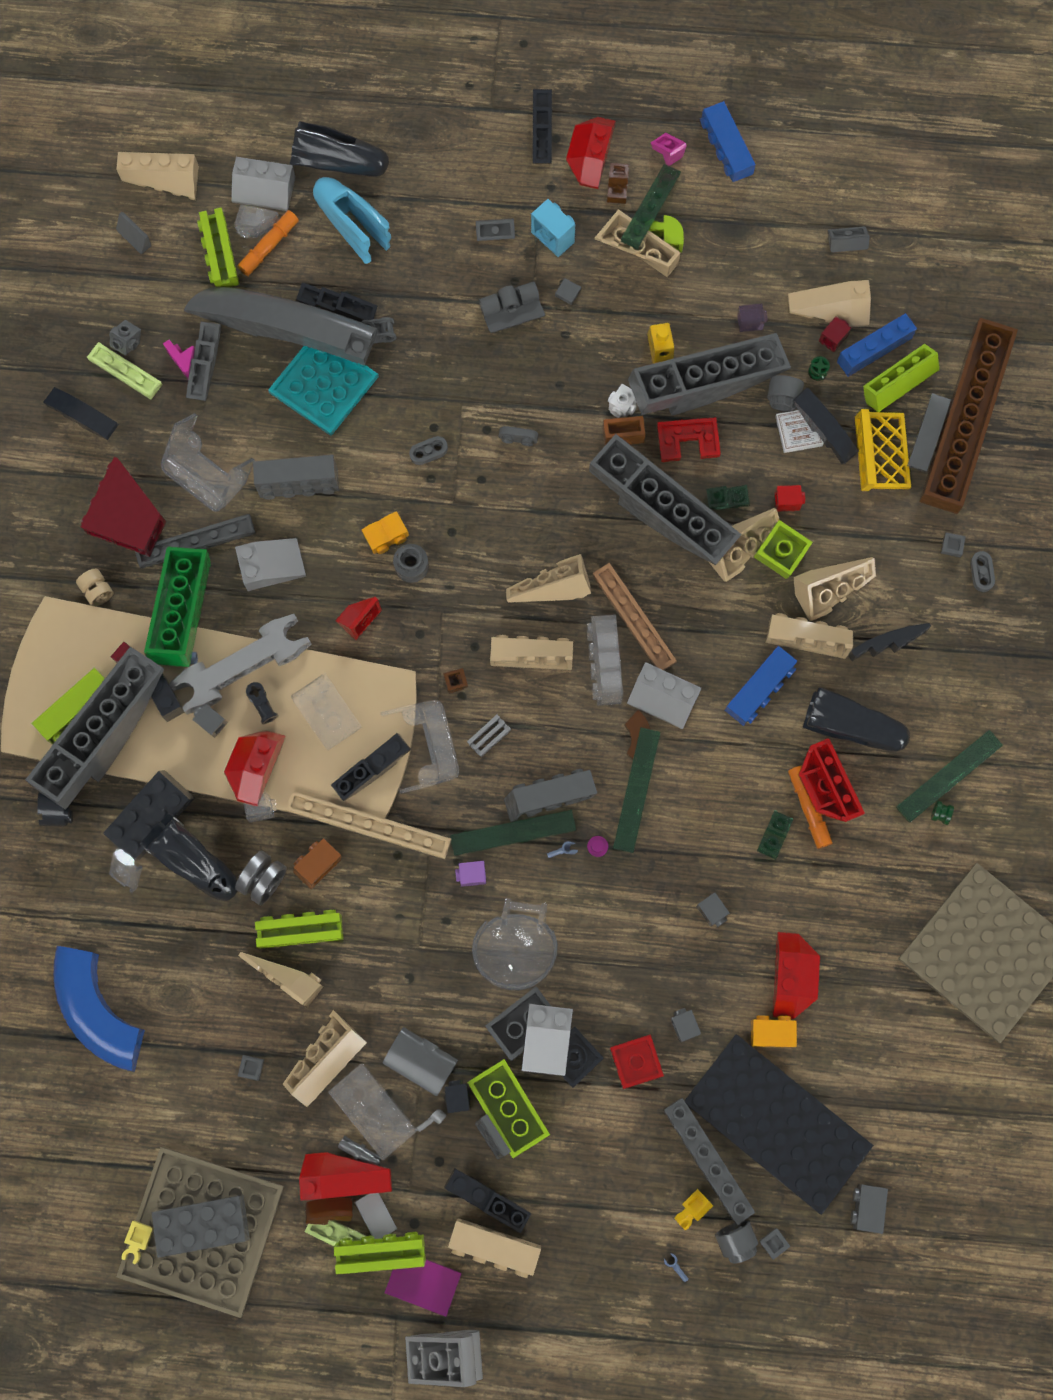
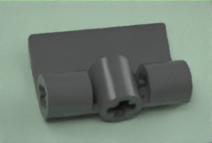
[479,281,545,333]
[383,1027,458,1096]

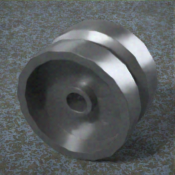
[235,851,287,905]

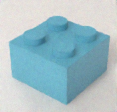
[531,199,575,257]

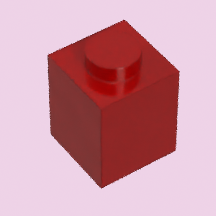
[774,485,805,512]

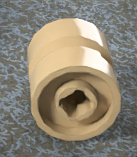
[76,568,114,606]

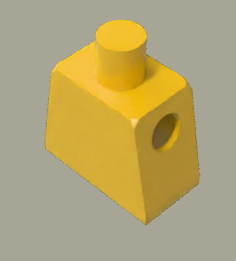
[647,323,674,364]

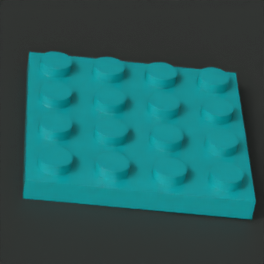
[268,346,379,436]

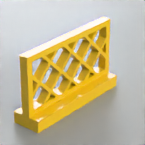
[855,409,911,491]

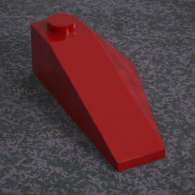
[299,1152,392,1201]

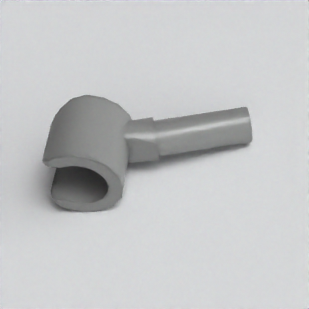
[417,1109,446,1132]

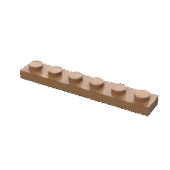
[592,563,677,670]

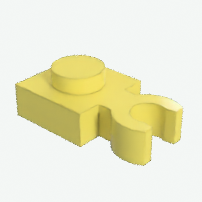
[122,1220,154,1264]

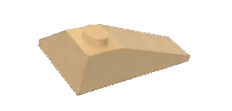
[788,280,871,327]
[709,508,779,582]
[506,554,591,602]
[794,557,876,621]
[238,952,323,1007]

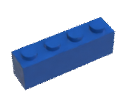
[700,101,756,182]
[837,313,917,377]
[725,646,797,726]

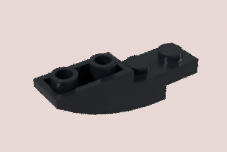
[331,733,411,801]
[444,1168,532,1233]

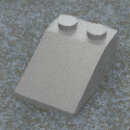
[235,538,306,591]
[522,1004,573,1076]

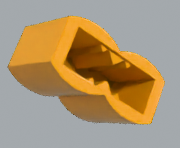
[362,511,409,554]

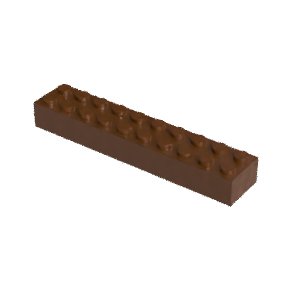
[919,318,1018,514]

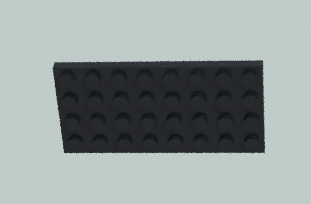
[684,1034,874,1215]

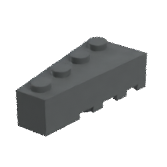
[504,769,597,822]

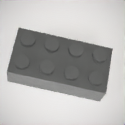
[253,455,339,500]
[152,1195,250,1258]

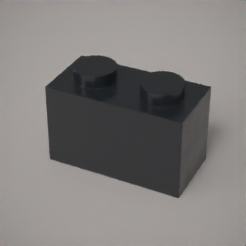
[151,673,185,722]
[445,1080,471,1113]

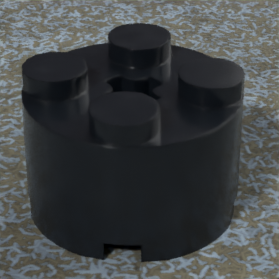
[37,792,74,826]

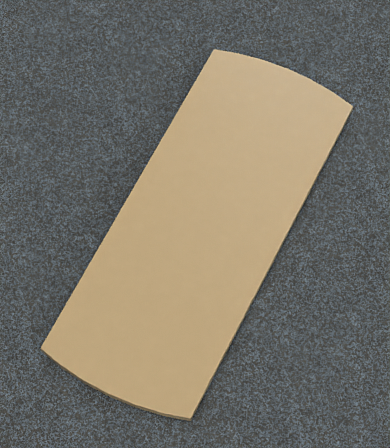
[1,596,417,819]

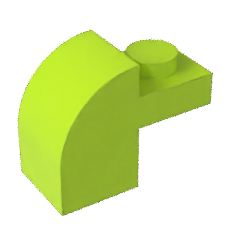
[644,215,684,253]

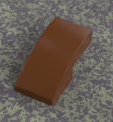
[607,163,629,204]
[305,1197,353,1225]

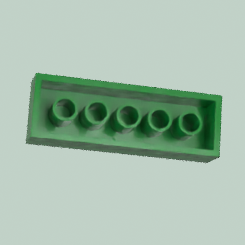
[144,547,211,667]

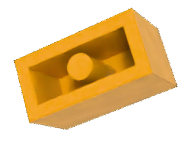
[751,1016,797,1047]

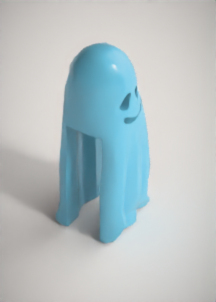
[313,177,391,264]

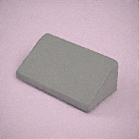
[355,1193,397,1239]

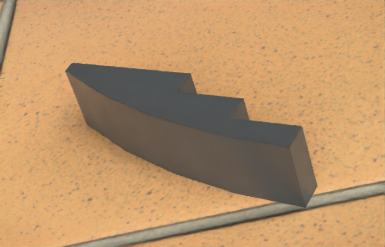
[186,321,222,401]
[907,393,951,472]

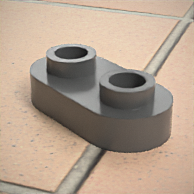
[498,426,538,446]
[409,436,448,465]
[970,551,995,592]

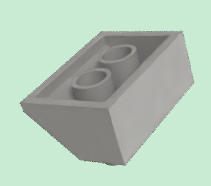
[231,157,295,211]
[627,662,701,729]

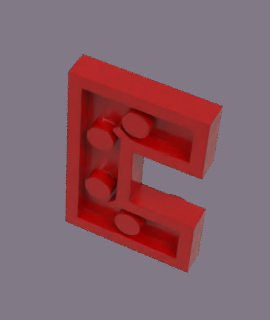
[657,417,721,462]

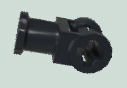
[246,682,279,725]

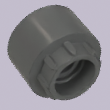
[767,375,804,412]
[393,544,429,583]
[715,1220,758,1264]

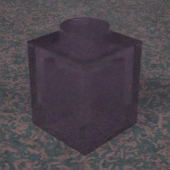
[737,303,768,332]

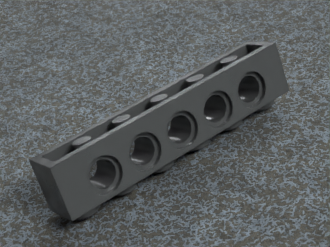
[663,1098,755,1225]

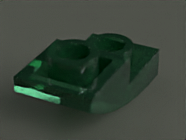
[706,485,750,509]
[757,810,793,860]

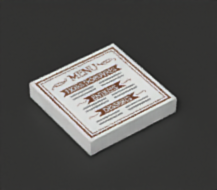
[775,410,823,453]

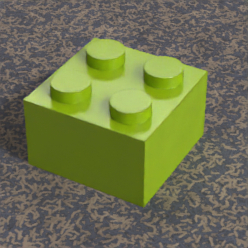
[754,520,813,579]

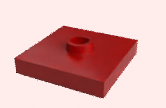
[610,1034,664,1089]

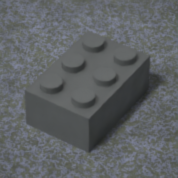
[485,987,552,1061]

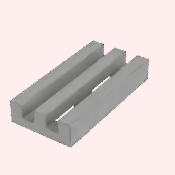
[467,714,511,757]

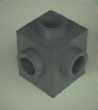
[109,320,141,355]

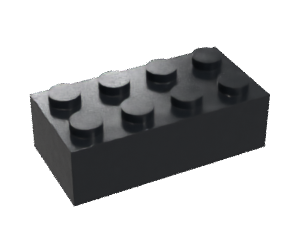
[103,770,195,861]

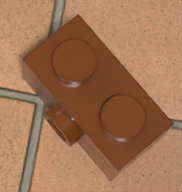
[603,416,645,446]
[293,838,341,890]

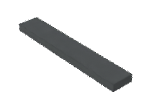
[135,514,256,569]

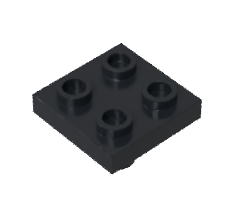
[561,1027,604,1088]

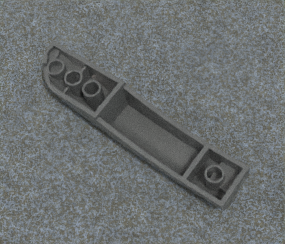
[184,287,378,366]

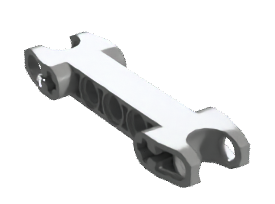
[169,614,312,714]

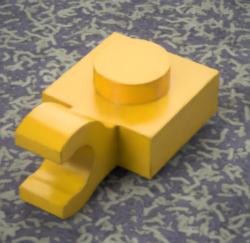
[674,1189,713,1230]

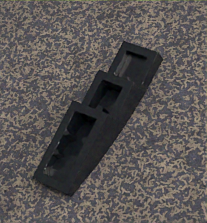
[533,89,552,164]
[296,282,378,322]
[43,387,119,440]
[792,388,859,464]
[848,623,931,661]

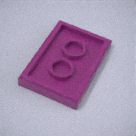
[384,1259,462,1317]

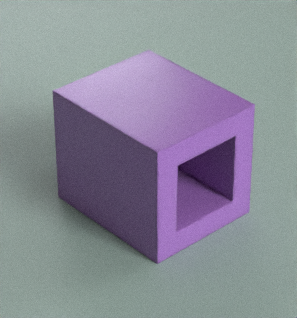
[455,861,486,887]

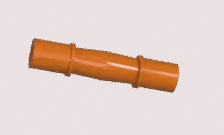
[237,210,299,276]
[788,766,833,849]

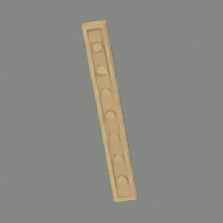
[286,791,451,859]

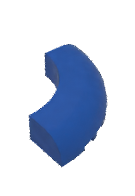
[53,946,145,1072]

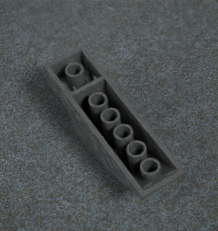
[628,333,791,416]
[589,434,742,565]
[25,646,164,810]

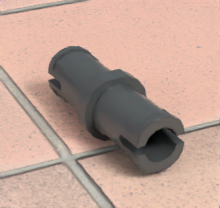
[338,1136,382,1165]

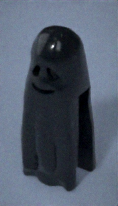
[290,121,389,177]
[803,688,910,752]
[140,812,238,901]

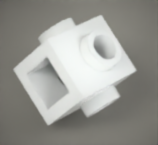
[608,384,637,418]

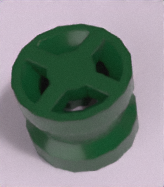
[808,356,830,381]
[931,801,954,825]

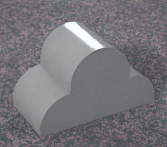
[405,1330,483,1387]

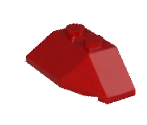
[566,117,616,189]
[224,730,285,806]
[798,738,865,822]
[772,932,820,1019]

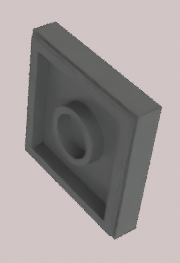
[475,1114,511,1160]

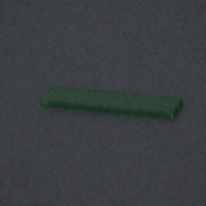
[621,164,681,250]
[613,728,661,853]
[896,730,1003,823]
[450,810,576,856]

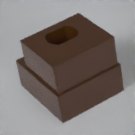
[443,668,468,694]

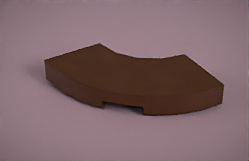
[624,710,652,767]

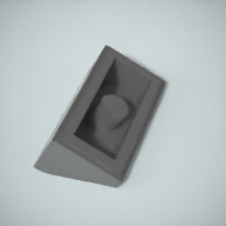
[116,212,152,254]
[476,218,515,241]
[827,226,870,252]

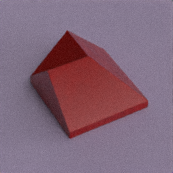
[335,597,382,640]

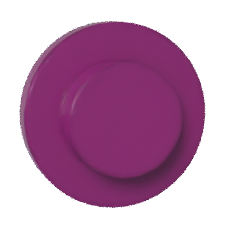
[587,836,608,857]

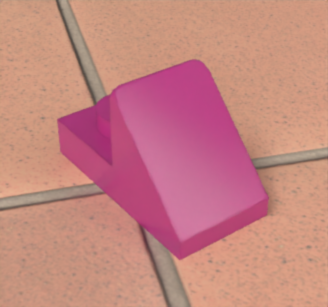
[651,133,687,167]
[163,340,195,380]

